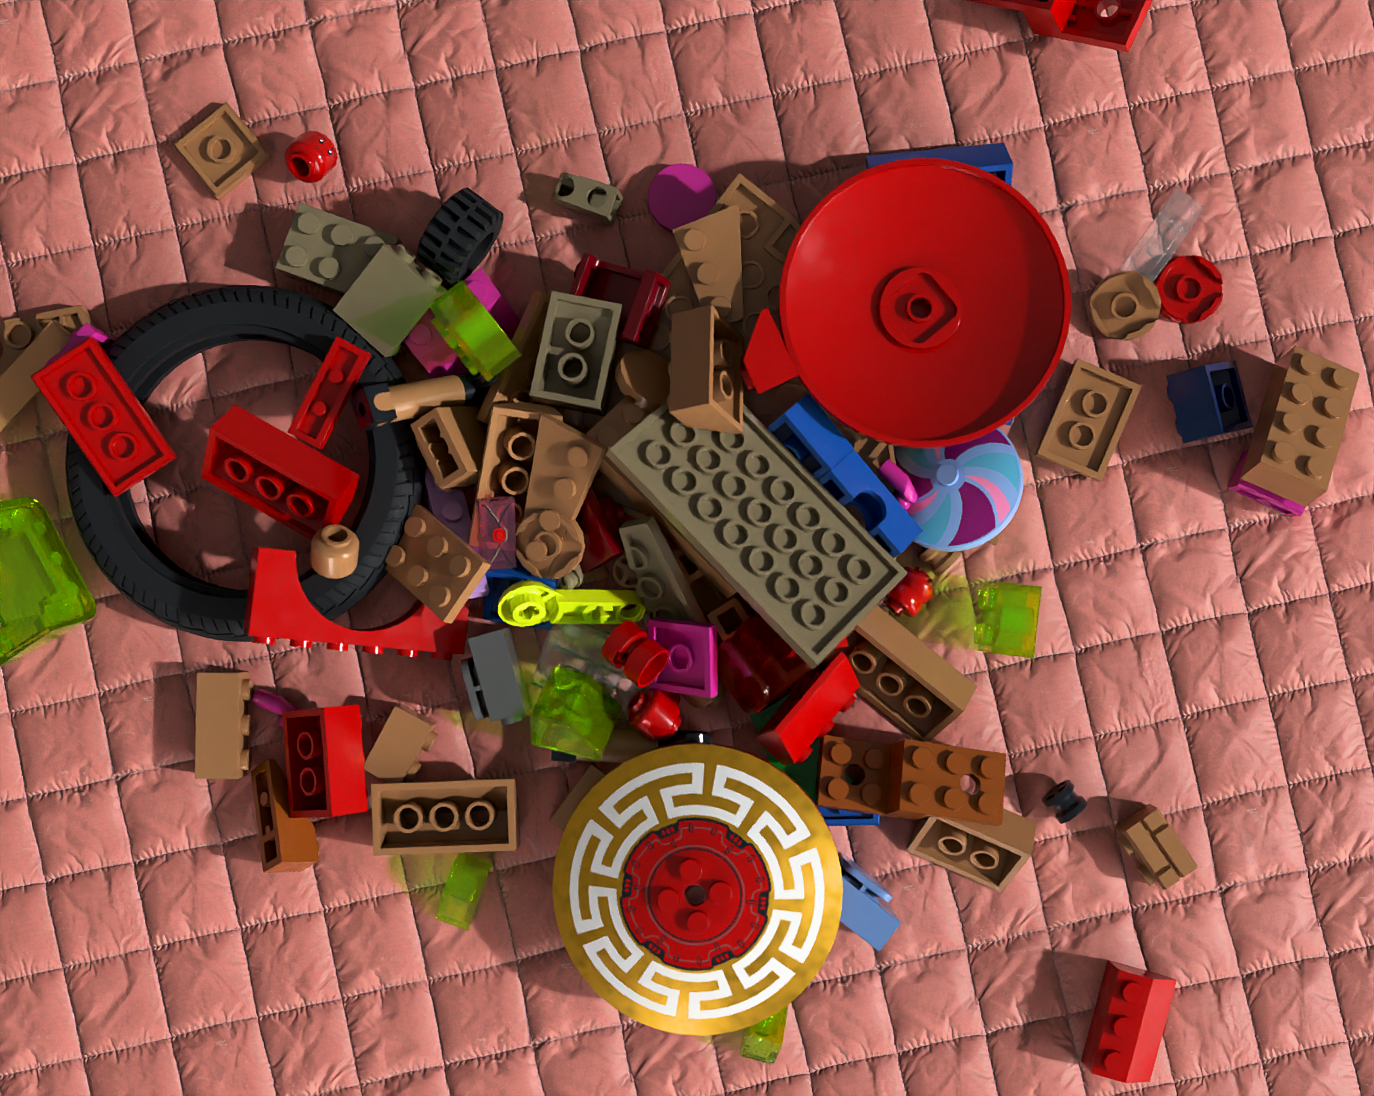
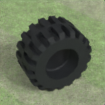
[416,187,504,285]

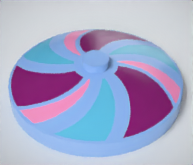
[892,428,1024,552]

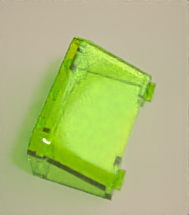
[0,497,96,666]

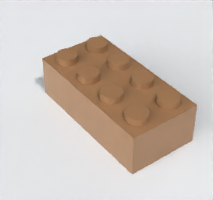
[1240,345,1360,507]

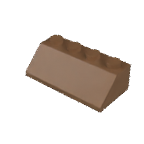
[467,402,563,550]
[824,605,977,742]
[371,778,520,856]

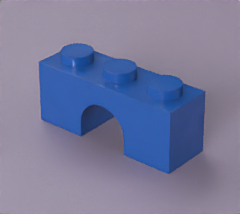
[817,449,923,558]

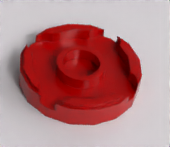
[1153,255,1223,325]

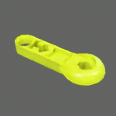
[498,580,646,627]

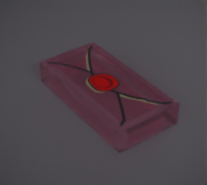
[476,496,517,570]

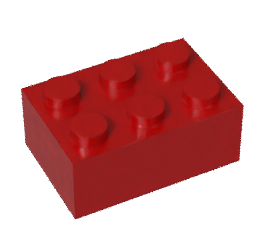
[282,704,368,818]

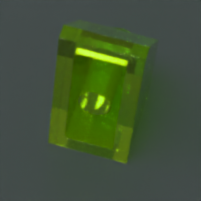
[435,853,494,931]
[739,1005,788,1065]

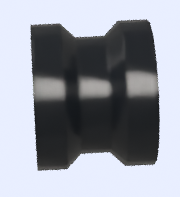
[1042,780,1088,824]

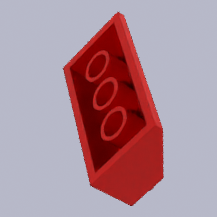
[201,404,360,541]

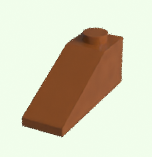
[251,759,319,873]

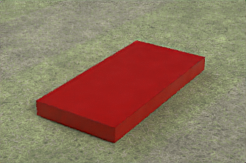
[30,336,177,497]

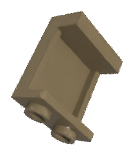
[333,244,447,357]

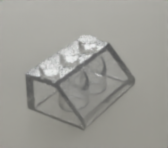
[531,624,641,724]

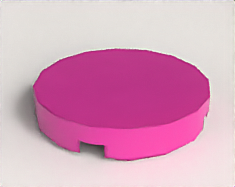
[648,163,716,233]

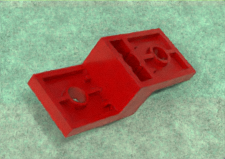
[965,0,1153,52]

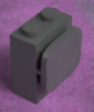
[460,628,532,726]

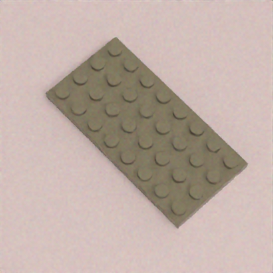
[606,401,908,669]

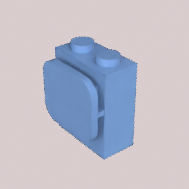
[838,851,901,951]

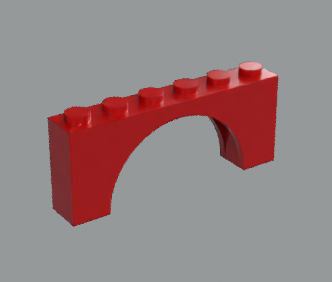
[243,547,470,660]

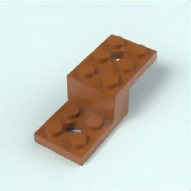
[814,735,1006,826]

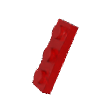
[287,336,372,450]

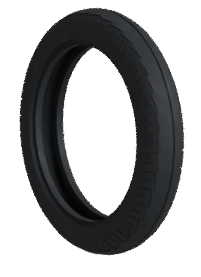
[65,285,426,642]

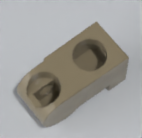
[552,173,623,226]

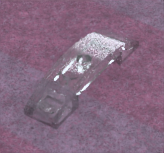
[1114,187,1204,282]

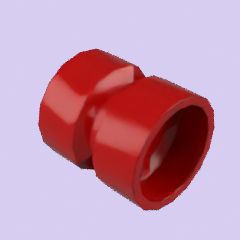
[601,620,670,688]

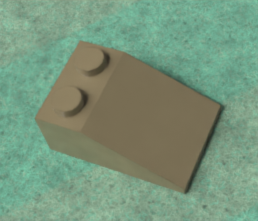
[529,291,623,416]

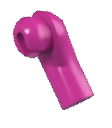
[877,459,918,510]
[253,689,299,728]

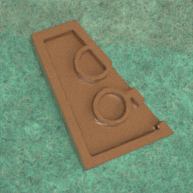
[672,204,744,324]

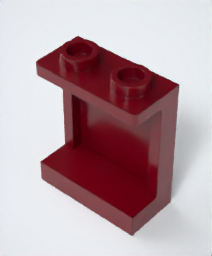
[569,253,671,350]
[576,469,625,575]

